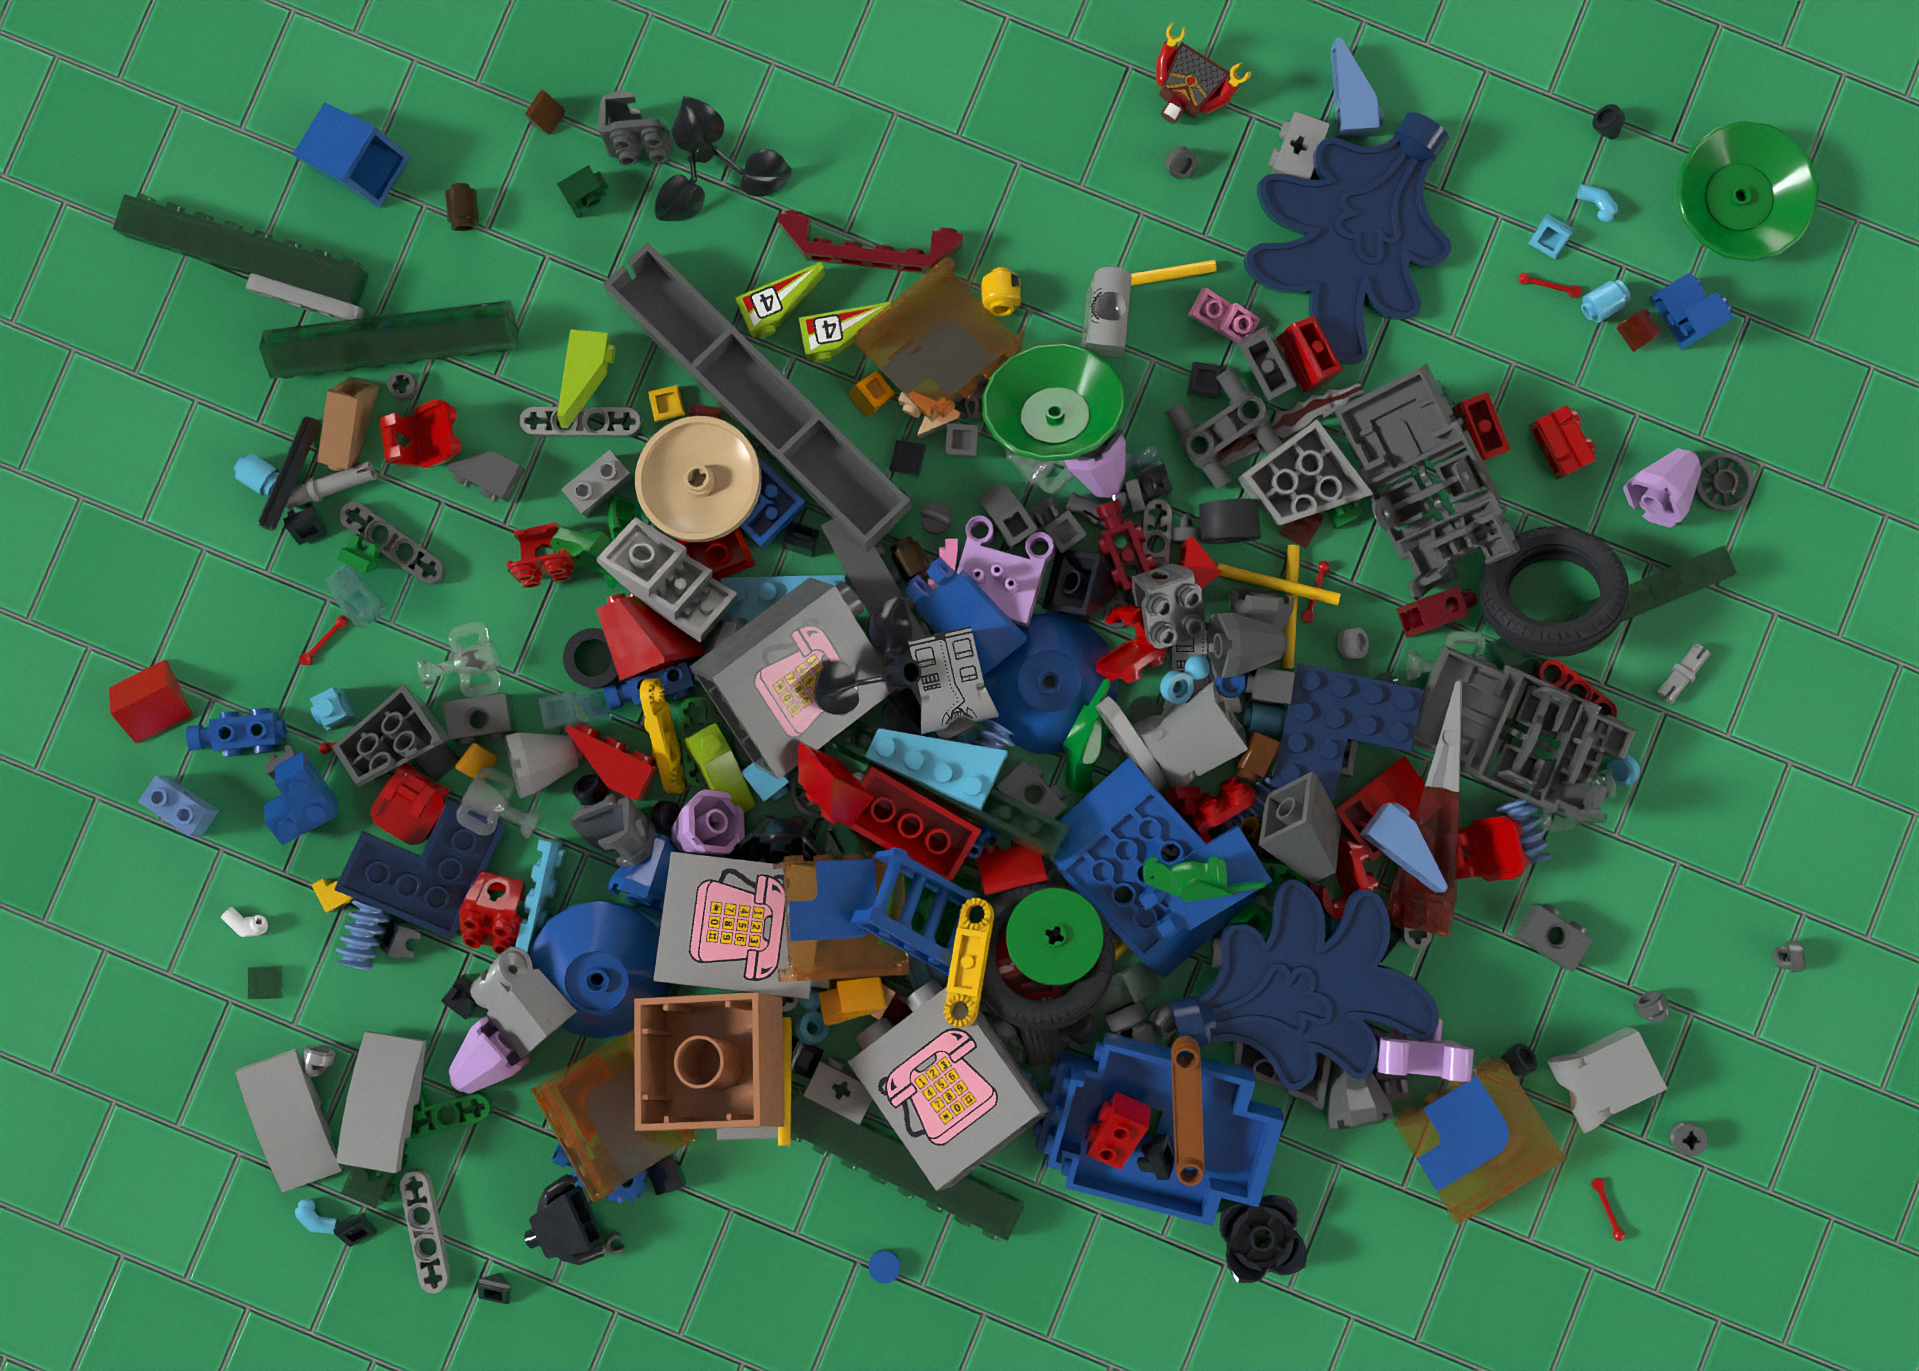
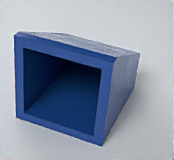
[293,102,410,208]

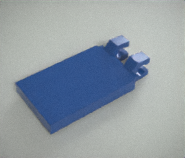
[904,556,1027,677]
[1139,825,1272,937]

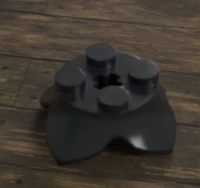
[733,815,826,868]
[1219,1195,1306,1283]

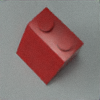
[596,593,704,681]

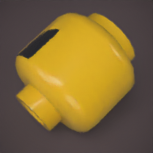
[981,267,1022,316]

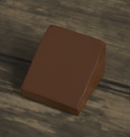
[525,90,565,135]

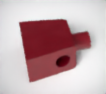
[1396,586,1477,638]

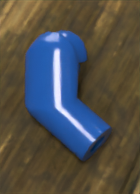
[968,823,1000,858]

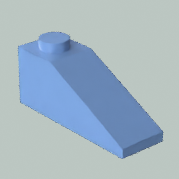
[1331,38,1383,138]
[1360,802,1448,893]

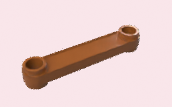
[1171,1036,1204,1186]

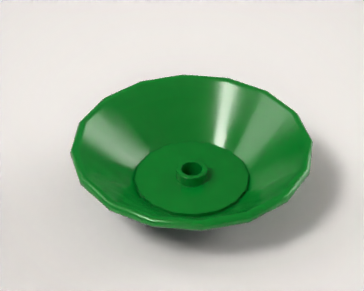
[1676,121,1819,262]
[982,343,1126,462]

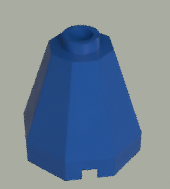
[607,833,677,912]

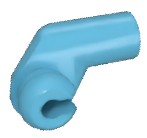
[1577,184,1618,222]
[295,1199,339,1234]

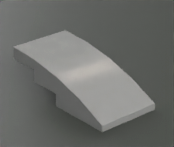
[597,517,738,642]
[336,1031,426,1173]
[235,1048,343,1192]

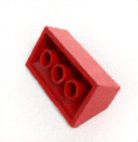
[847,763,981,882]

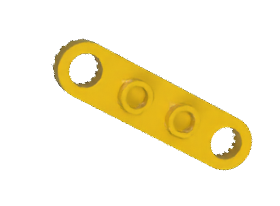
[640,678,686,794]
[943,898,994,1028]

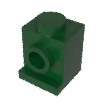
[557,165,609,218]

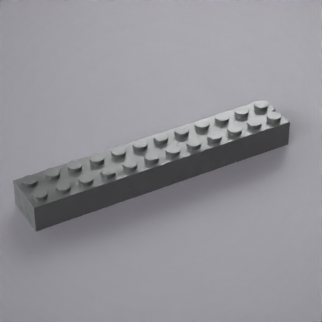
[602,242,912,552]

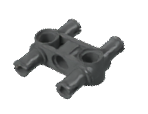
[1164,367,1283,490]

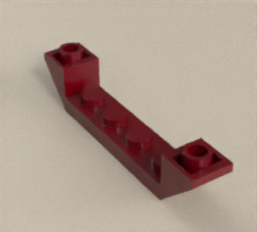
[777,210,963,274]

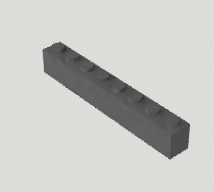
[821,519,975,741]

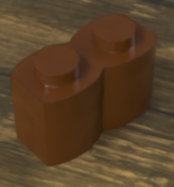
[1233,732,1282,783]

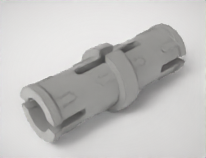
[1656,643,1711,704]

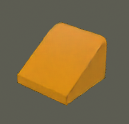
[848,371,896,417]
[455,743,498,781]

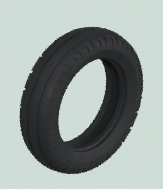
[1480,526,1630,657]
[976,883,1115,1030]

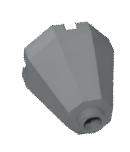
[504,733,583,798]

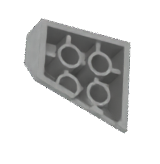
[1237,419,1373,526]

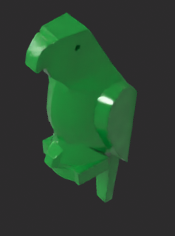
[550,528,618,589]
[1063,679,1112,794]
[1143,854,1265,902]

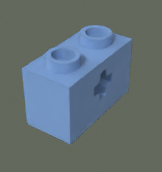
[138,776,220,837]

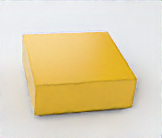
[648,385,686,423]

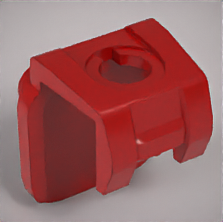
[379,399,461,468]
[506,522,576,588]
[1095,605,1166,683]
[370,762,450,845]
[1186,777,1257,843]
[1441,815,1529,882]
[1308,837,1378,919]
[459,871,526,955]

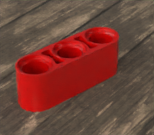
[1531,660,1617,718]

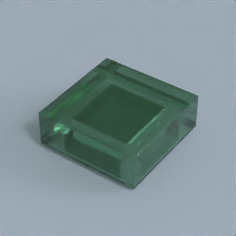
[248,966,283,999]

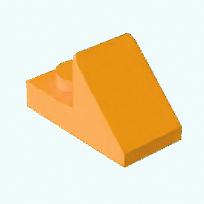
[818,977,887,1026]

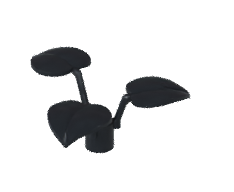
[654,96,792,221]
[813,596,928,737]

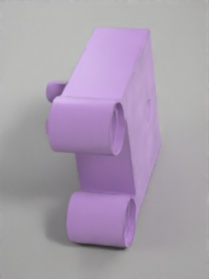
[957,516,1055,627]
[1373,1019,1474,1082]

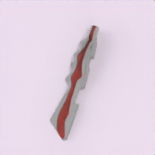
[1217,383,1364,467]

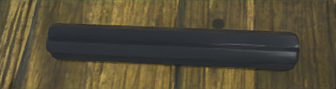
[258,416,320,531]

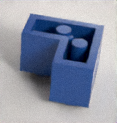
[1650,272,1734,350]
[740,458,807,550]
[264,751,338,846]

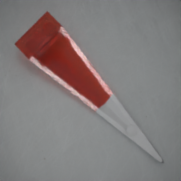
[1388,679,1462,937]

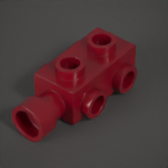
[1095,498,1156,594]

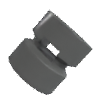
[1104,1000,1159,1044]

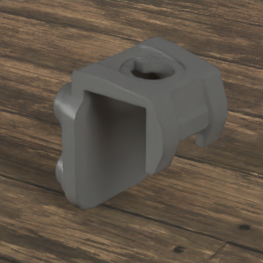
[598,91,674,166]
[1132,563,1205,649]
[571,794,656,868]

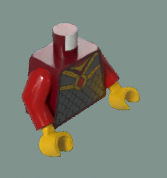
[1156,22,1251,124]

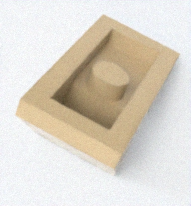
[898,392,961,439]

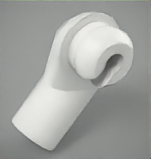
[221,907,268,937]

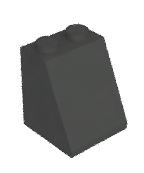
[1259,771,1341,883]

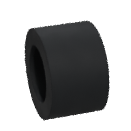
[1199,498,1261,544]
[563,628,620,690]

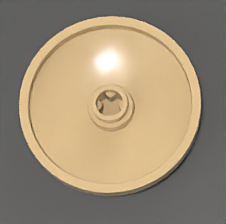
[635,416,762,542]

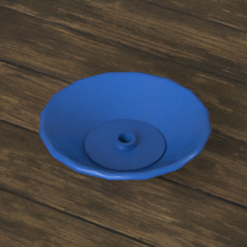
[983,613,1119,754]
[530,901,670,1039]

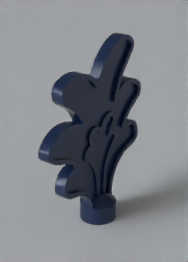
[1243,112,1451,365]
[1170,878,1439,1090]

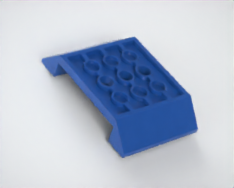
[1037,756,1258,978]

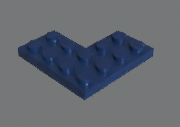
[1271,663,1424,801]
[334,799,507,939]

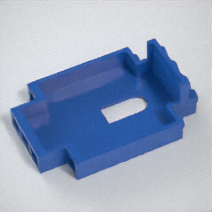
[1032,1032,1284,1226]

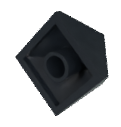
[1042,549,1118,620]

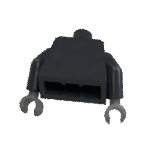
[524,1169,625,1265]

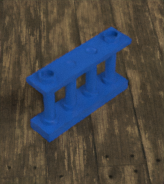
[851,847,984,976]

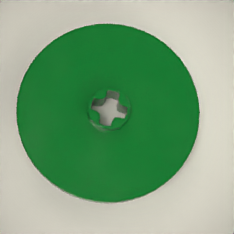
[1006,888,1103,986]

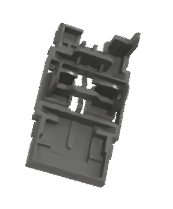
[1334,363,1520,600]
[1413,645,1636,824]

